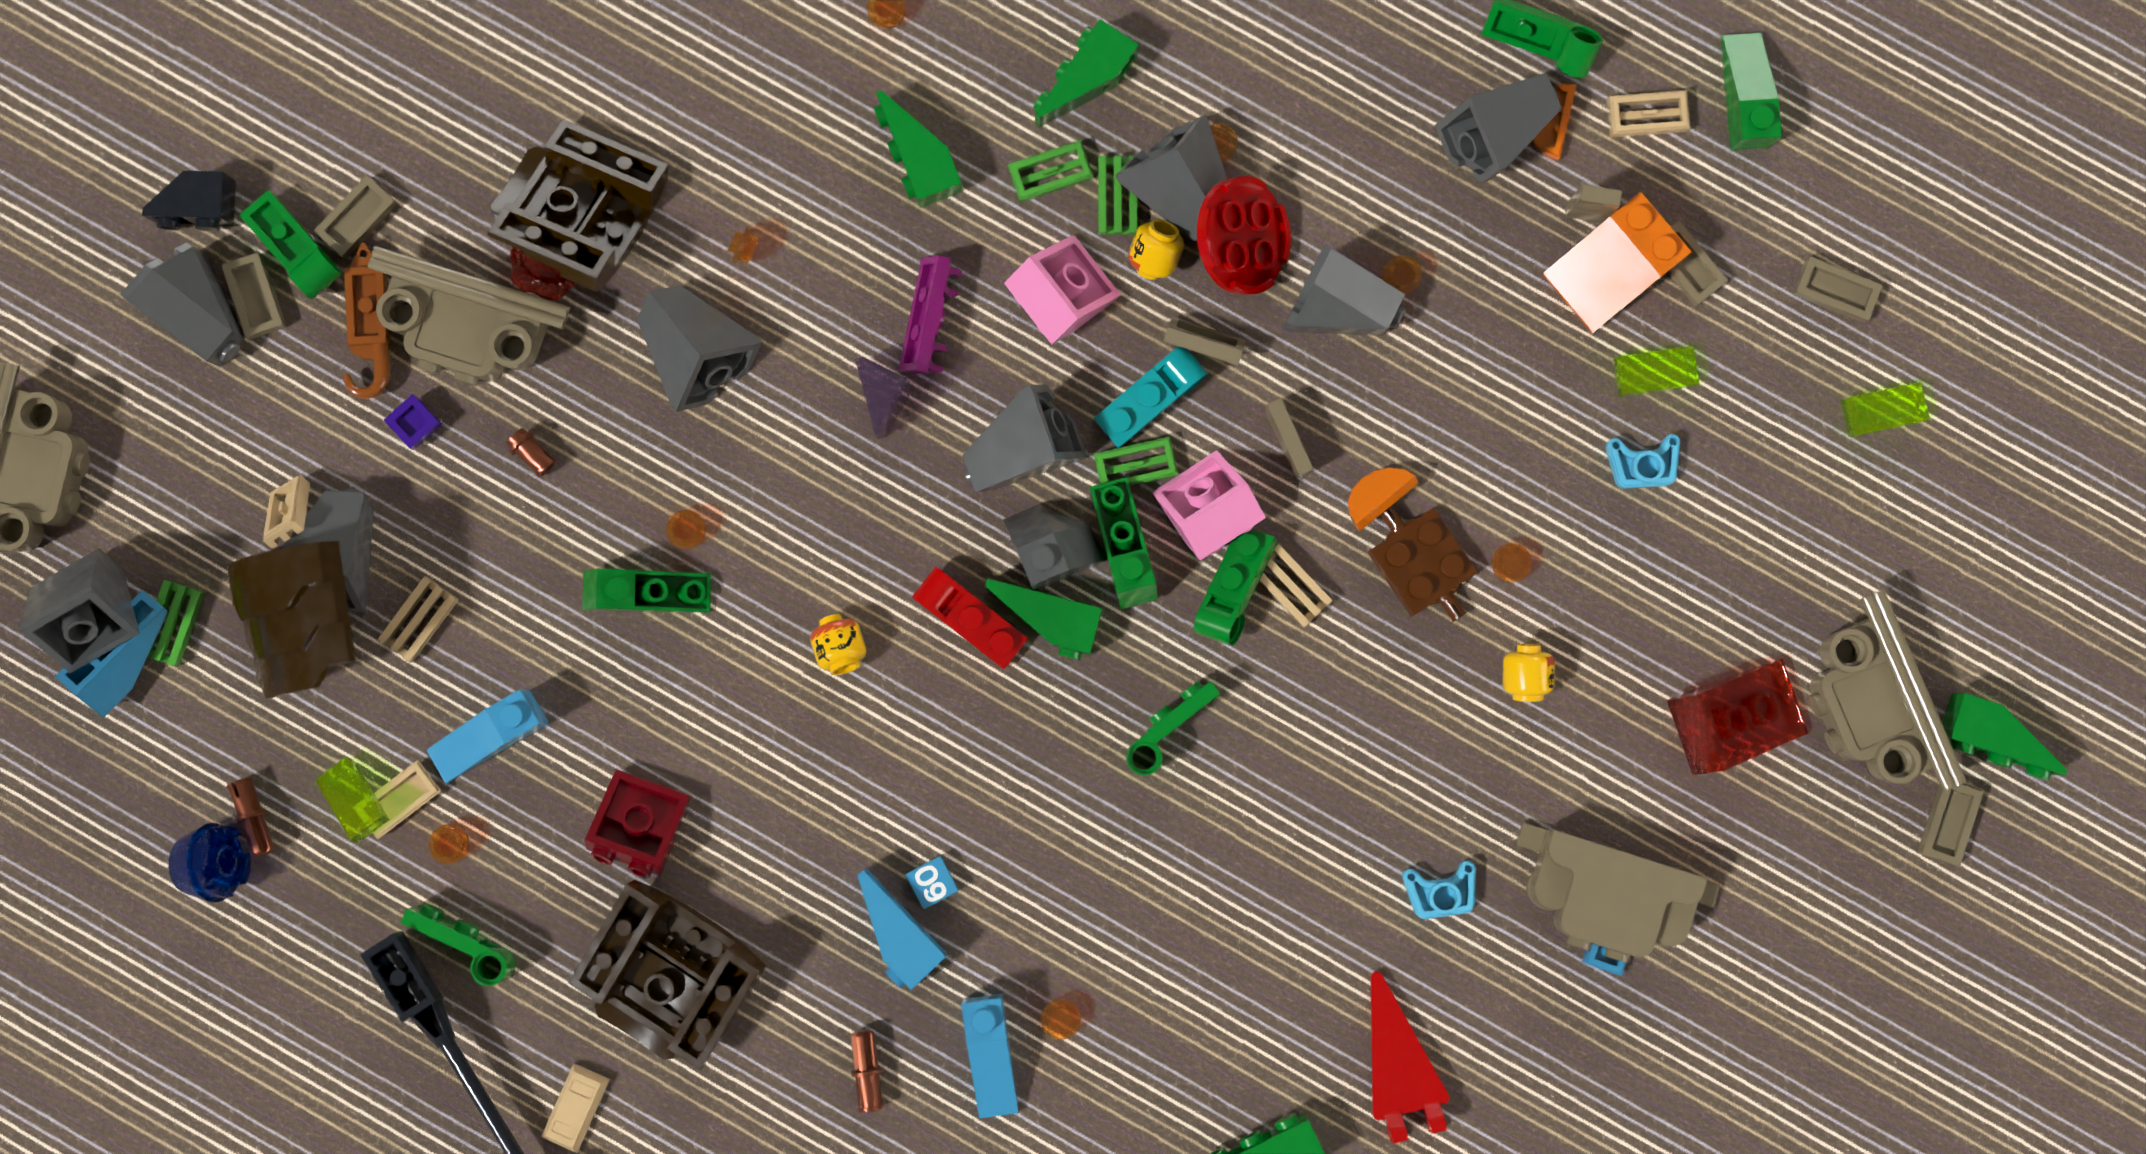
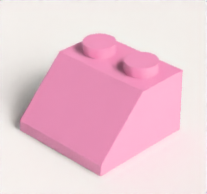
[1004,235,1121,345]
[1152,450,1266,561]

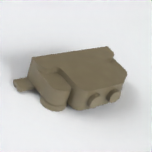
[368,246,571,386]
[0,361,90,552]
[1809,590,1967,791]
[1516,823,1720,963]

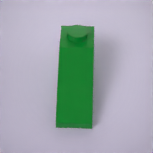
[1721,33,1782,151]
[985,578,1102,661]

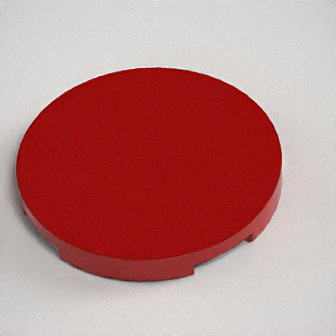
[1197,176,1291,295]

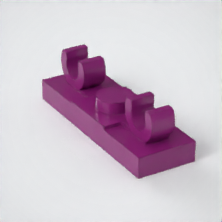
[898,255,963,374]

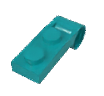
[1093,346,1208,448]

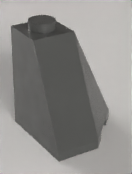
[1435,73,1562,183]
[1115,115,1227,241]
[120,242,245,367]
[1283,245,1406,336]
[637,285,762,412]
[963,385,1087,492]
[280,489,374,613]
[1003,505,1106,591]

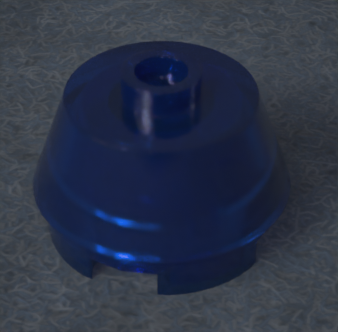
[168,823,251,903]

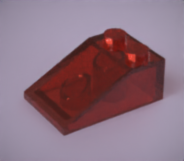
[1667,659,1808,775]

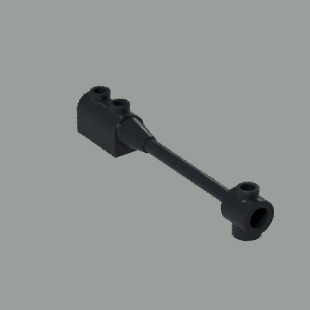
[360,931,524,1154]

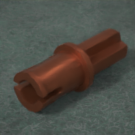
[227,777,274,857]
[851,1030,884,1112]

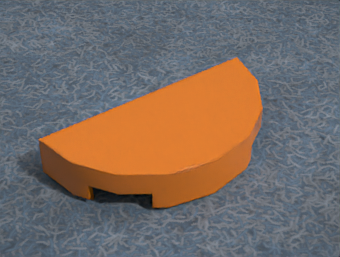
[1532,84,1576,161]
[1348,468,1419,532]

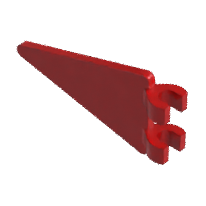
[1370,971,1449,1144]

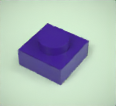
[384,394,442,450]

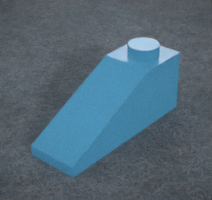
[55,590,168,718]
[427,689,549,784]
[857,868,948,990]
[961,993,1019,1119]

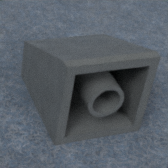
[19,548,140,673]

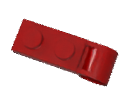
[912,566,1028,669]

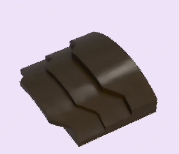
[488,119,668,292]
[227,541,356,699]
[568,880,766,1070]

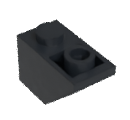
[142,170,236,232]

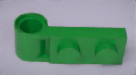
[1481,0,1603,78]
[239,190,342,300]
[1194,529,1277,646]
[1126,680,1220,776]
[400,903,516,986]

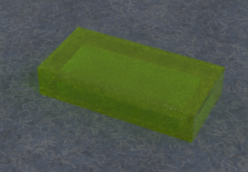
[1613,346,1699,397]
[1840,382,1930,438]
[315,756,390,844]

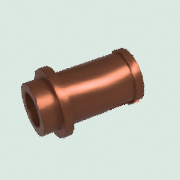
[506,428,557,478]

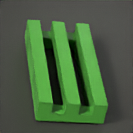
[1008,140,1093,203]
[1098,156,1137,235]
[1094,437,1179,487]
[147,580,205,667]

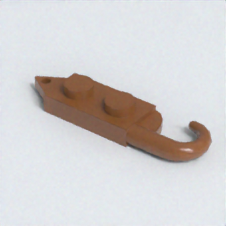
[343,243,391,399]

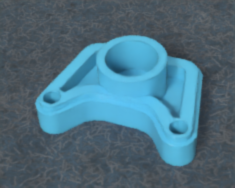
[1605,434,1680,489]
[1402,860,1476,919]

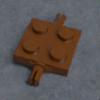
[1367,506,1478,622]

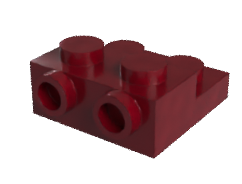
[585,769,690,878]

